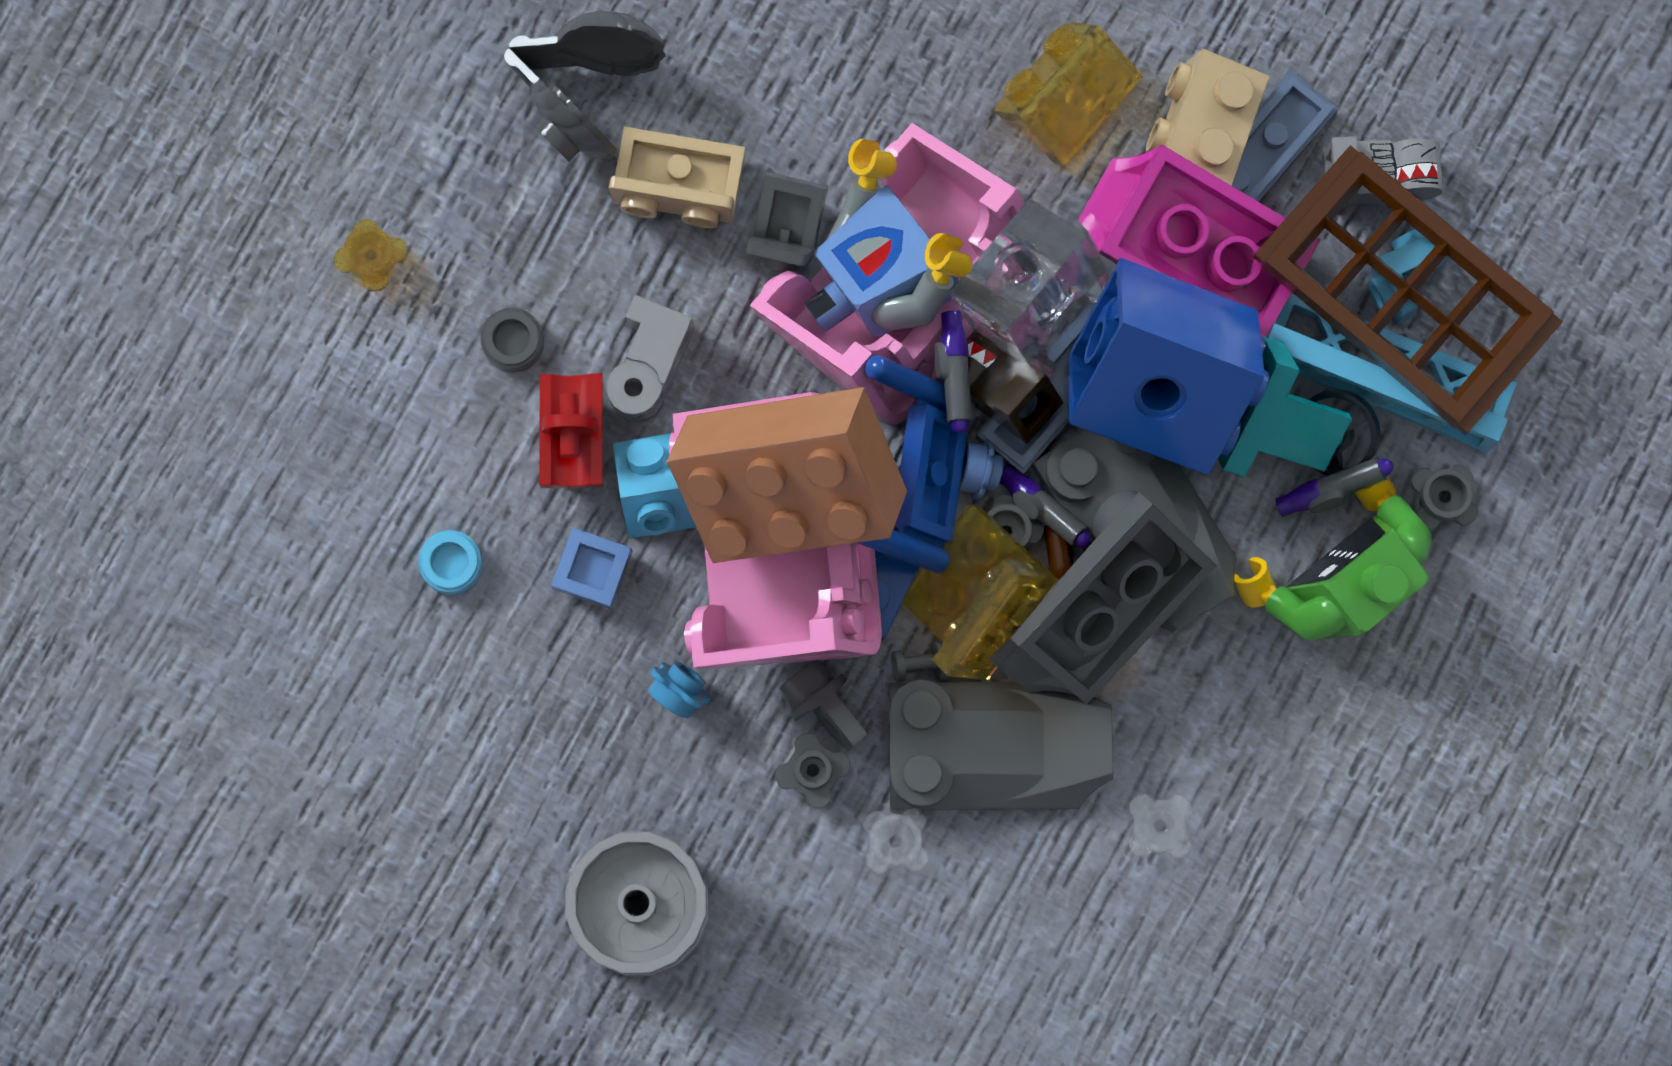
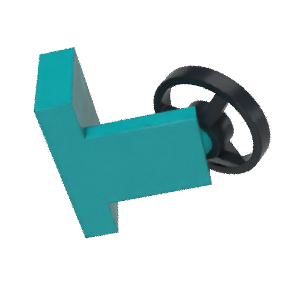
[1218,335,1381,477]

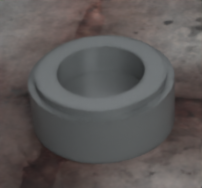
[481,308,544,373]

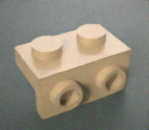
[1146,48,1270,186]
[609,126,746,228]

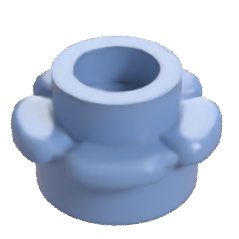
[959,440,1003,501]

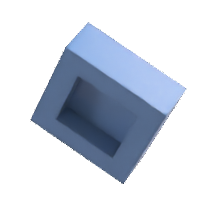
[551,527,633,610]

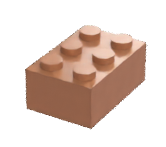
[667,387,907,563]

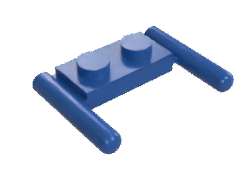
[857,355,968,574]

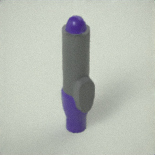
[934,310,972,434]
[1275,457,1394,517]
[999,465,1092,548]

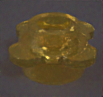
[334,219,408,292]

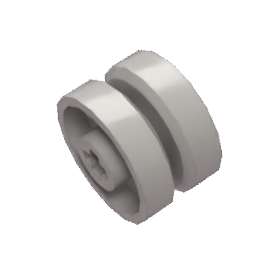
[565,832,709,976]

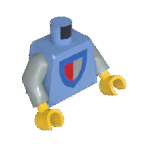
[804,139,972,337]

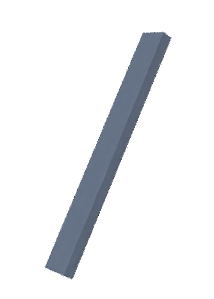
[975,71,1338,475]

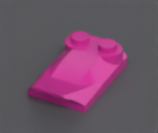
[1078,144,1321,337]

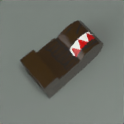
[967,331,1064,444]

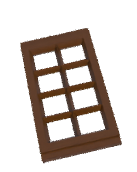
[1253,145,1563,435]

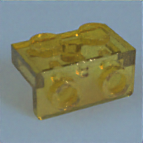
[994,22,1144,166]

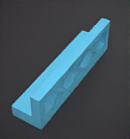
[1267,293,1517,453]

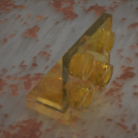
[903,505,1059,680]

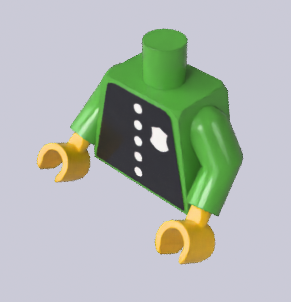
[1233,476,1432,641]

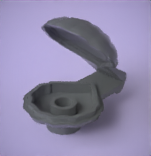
[504,10,666,162]

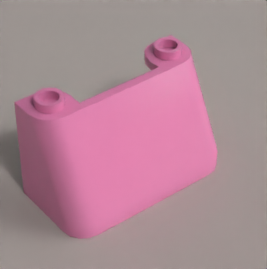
[750,123,1046,425]
[669,392,882,669]

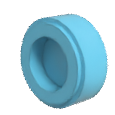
[418,530,483,595]

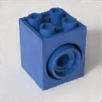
[1068,257,1269,475]

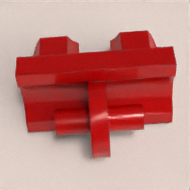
[539,373,604,488]

